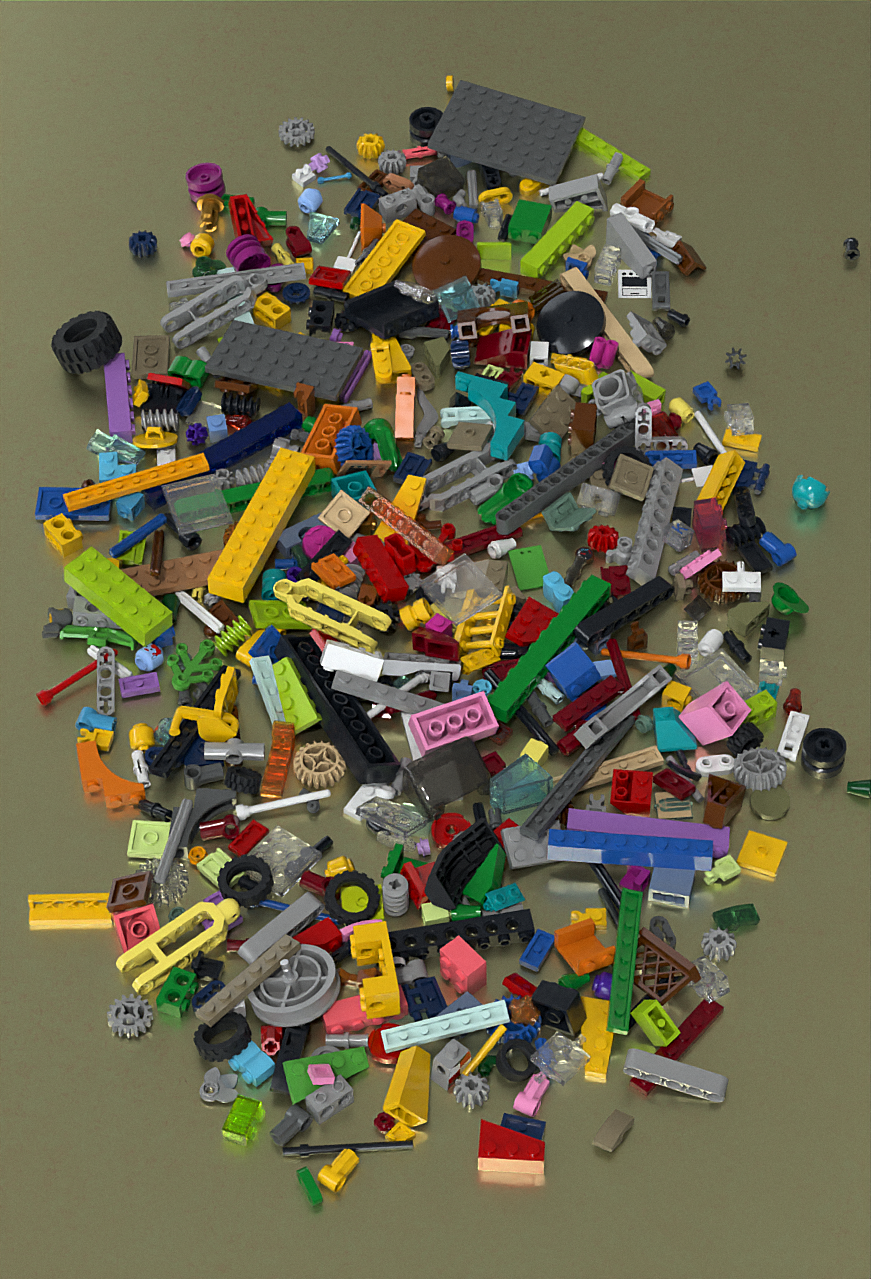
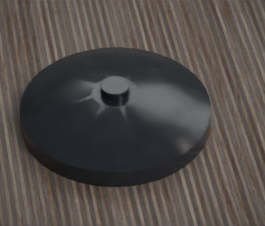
[536,291,606,356]

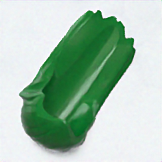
[363,418,403,472]
[477,473,534,524]

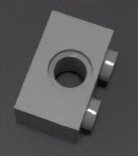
[378,188,417,224]

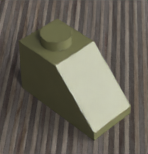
[424,337,451,378]
[727,601,770,637]

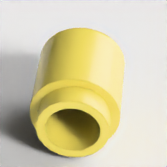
[668,397,695,423]

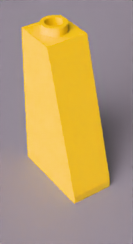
[372,333,412,384]
[383,1045,431,1128]

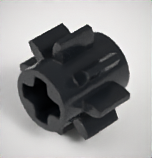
[725,347,747,369]

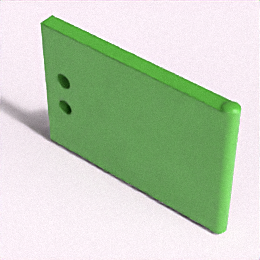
[508,545,549,591]

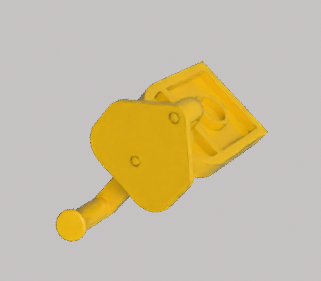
[169,666,239,742]

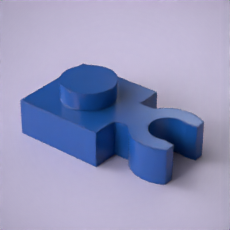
[692,381,721,411]

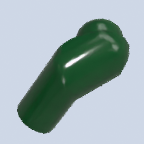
[478,1055,507,1077]

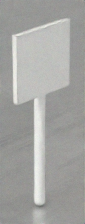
[333,231,361,276]
[680,465,713,487]

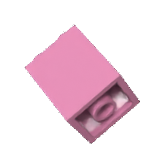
[678,681,751,746]

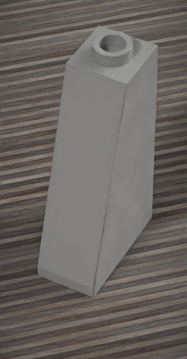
[606,212,657,279]

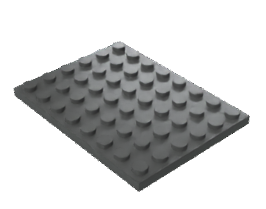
[427,80,586,186]

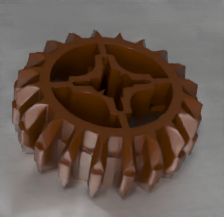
[697,559,746,605]

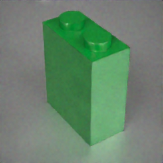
[508,199,552,244]

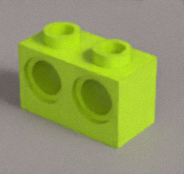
[739,690,777,727]

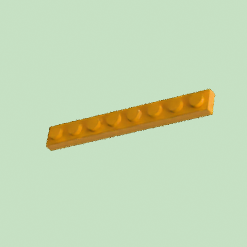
[63,453,210,512]

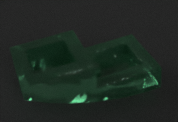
[712,903,760,931]

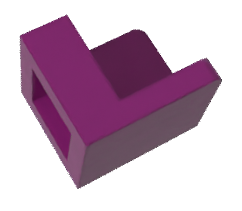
[619,865,651,892]

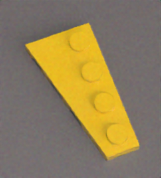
[580,996,614,1079]

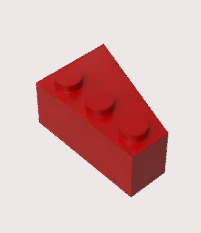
[228,194,274,248]
[478,1119,545,1174]

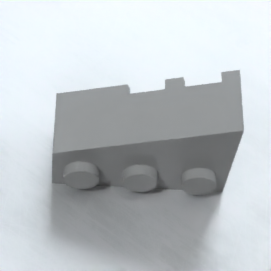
[549,174,608,213]

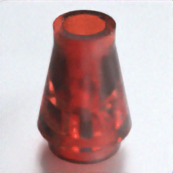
[225,415,252,433]
[783,688,802,716]

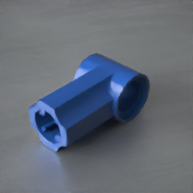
[759,531,797,567]

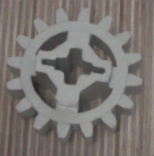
[279,117,315,147]
[107,994,153,1038]

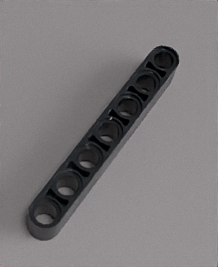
[573,576,675,646]

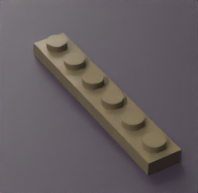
[195,934,301,1027]

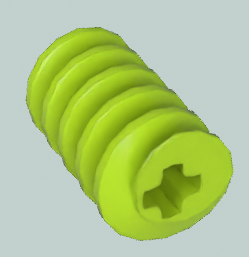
[212,615,252,657]

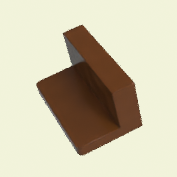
[672,240,707,276]

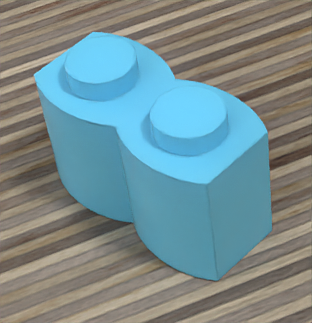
[543,571,574,613]
[228,1040,275,1087]

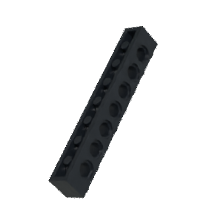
[371,909,535,967]

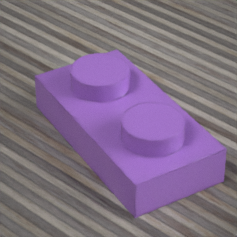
[118,672,160,698]

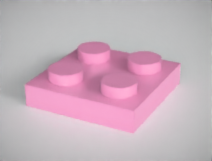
[679,548,722,580]

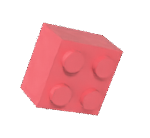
[440,936,487,995]

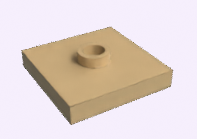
[318,490,370,539]

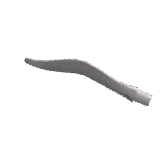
[414,388,438,448]

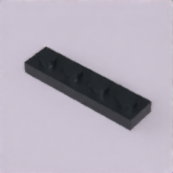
[295,529,352,582]

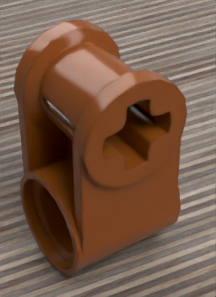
[358,583,380,609]

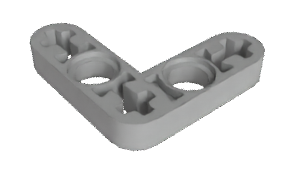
[635,403,688,455]

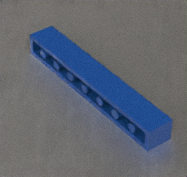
[547,829,713,871]

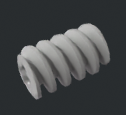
[141,409,179,432]
[235,462,270,487]
[335,564,365,600]
[382,873,409,917]

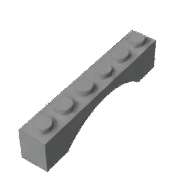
[573,664,672,749]

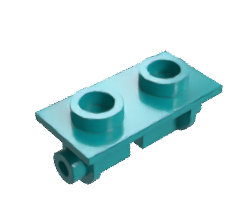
[483,883,526,912]

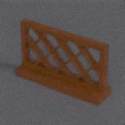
[611,927,701,1006]

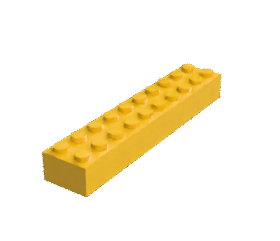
[207,447,315,603]

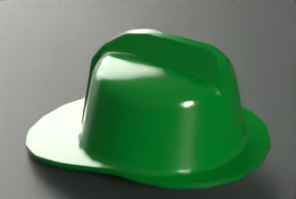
[771,582,809,615]

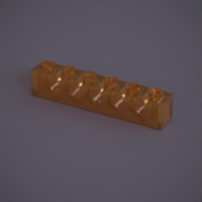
[358,486,454,566]

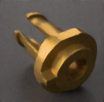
[197,194,224,232]

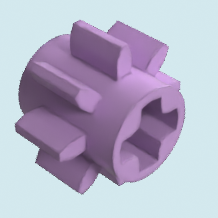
[308,153,330,173]

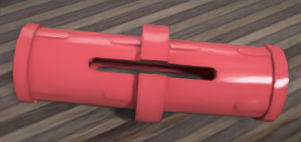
[402,146,437,159]

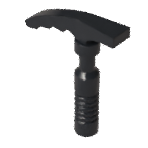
[667,749,702,782]

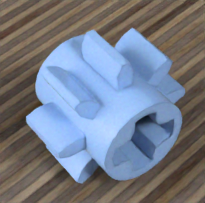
[513,461,535,479]

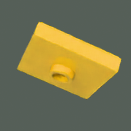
[736,830,788,877]

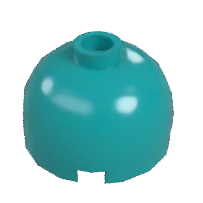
[792,475,830,510]

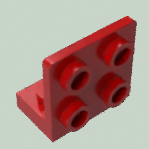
[400,861,435,909]

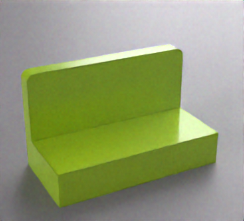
[477,242,512,260]

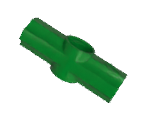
[255,207,287,228]

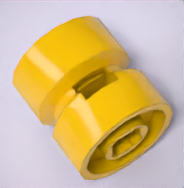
[399,597,434,631]

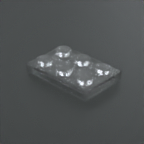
[355,796,428,839]

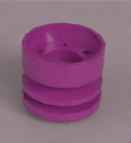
[226,234,271,272]

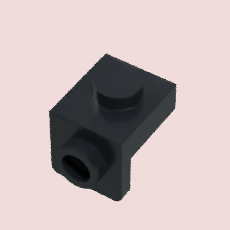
[191,950,225,982]

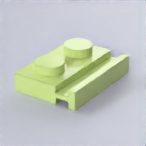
[197,848,246,888]

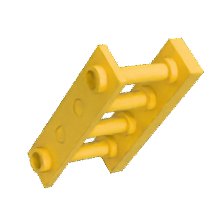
[454,586,516,657]

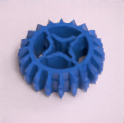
[334,425,374,467]
[486,994,542,1045]

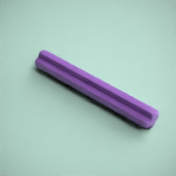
[338,350,372,403]

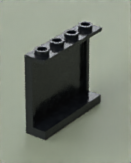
[344,279,439,340]

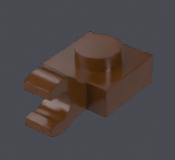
[627,621,648,652]

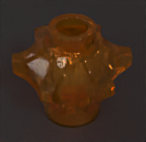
[508,995,541,1026]

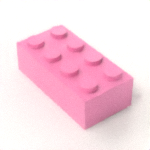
[408,691,499,759]

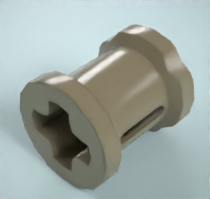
[423,426,445,450]

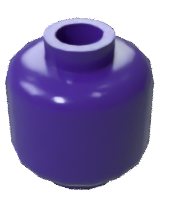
[592,972,612,1001]

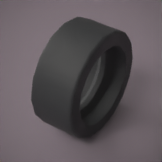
[496,1039,538,1082]

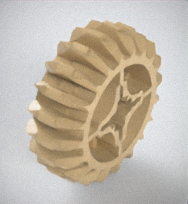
[293,740,347,790]

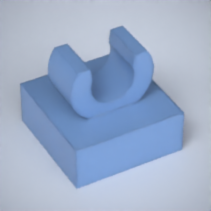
[452,679,473,701]

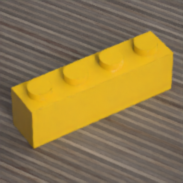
[694,450,745,519]

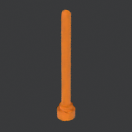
[601,648,691,670]

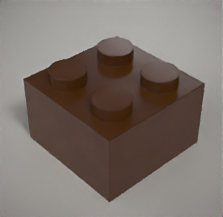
[568,402,597,454]

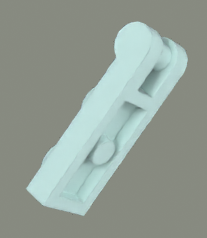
[440,406,491,428]

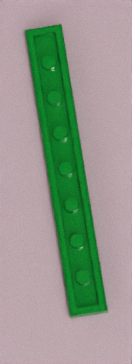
[606,888,643,1035]

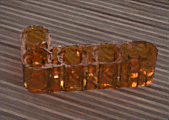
[261,720,295,799]

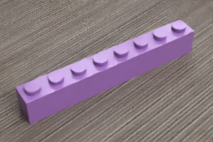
[566,808,730,858]

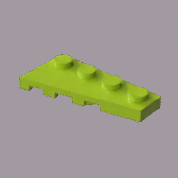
[272,657,322,736]

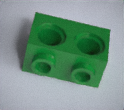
[156,966,199,1018]

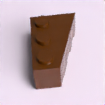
[703,774,746,829]

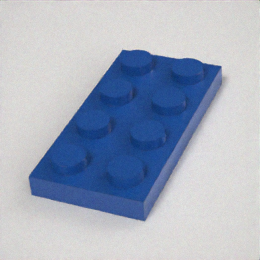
[35,487,112,521]

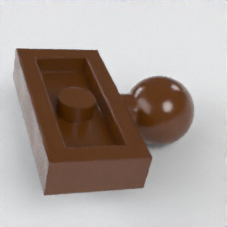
[203,599,239,638]

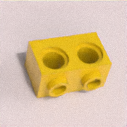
[252,292,291,330]
[43,513,84,558]

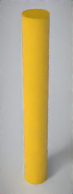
[461,1024,507,1076]

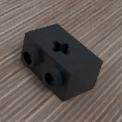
[757,617,790,662]

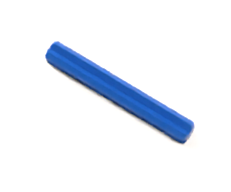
[109,513,167,558]

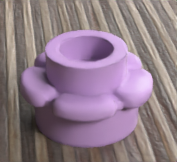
[416,838,431,858]

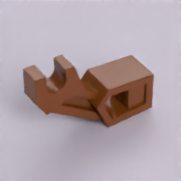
[337,968,382,989]

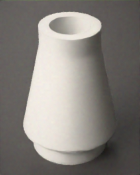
[488,538,516,559]

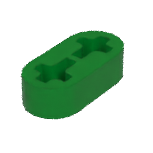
[296,1166,323,1206]

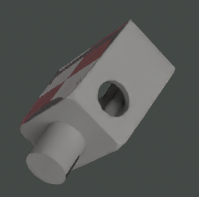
[431,1039,472,1091]

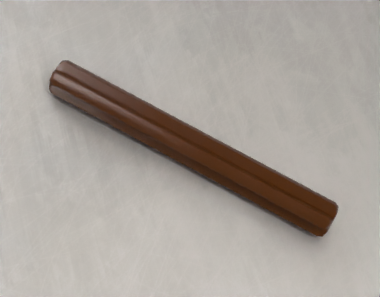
[150,529,164,577]

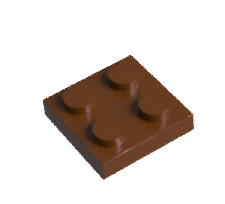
[215,377,259,395]
[106,870,153,913]

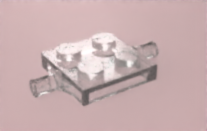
[530,1031,591,1086]

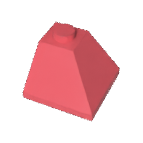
[111,903,160,953]

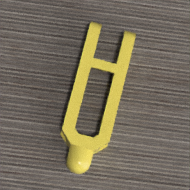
[273,578,392,653]
[116,898,240,996]

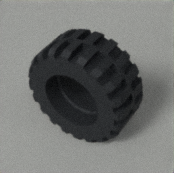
[51,311,122,374]

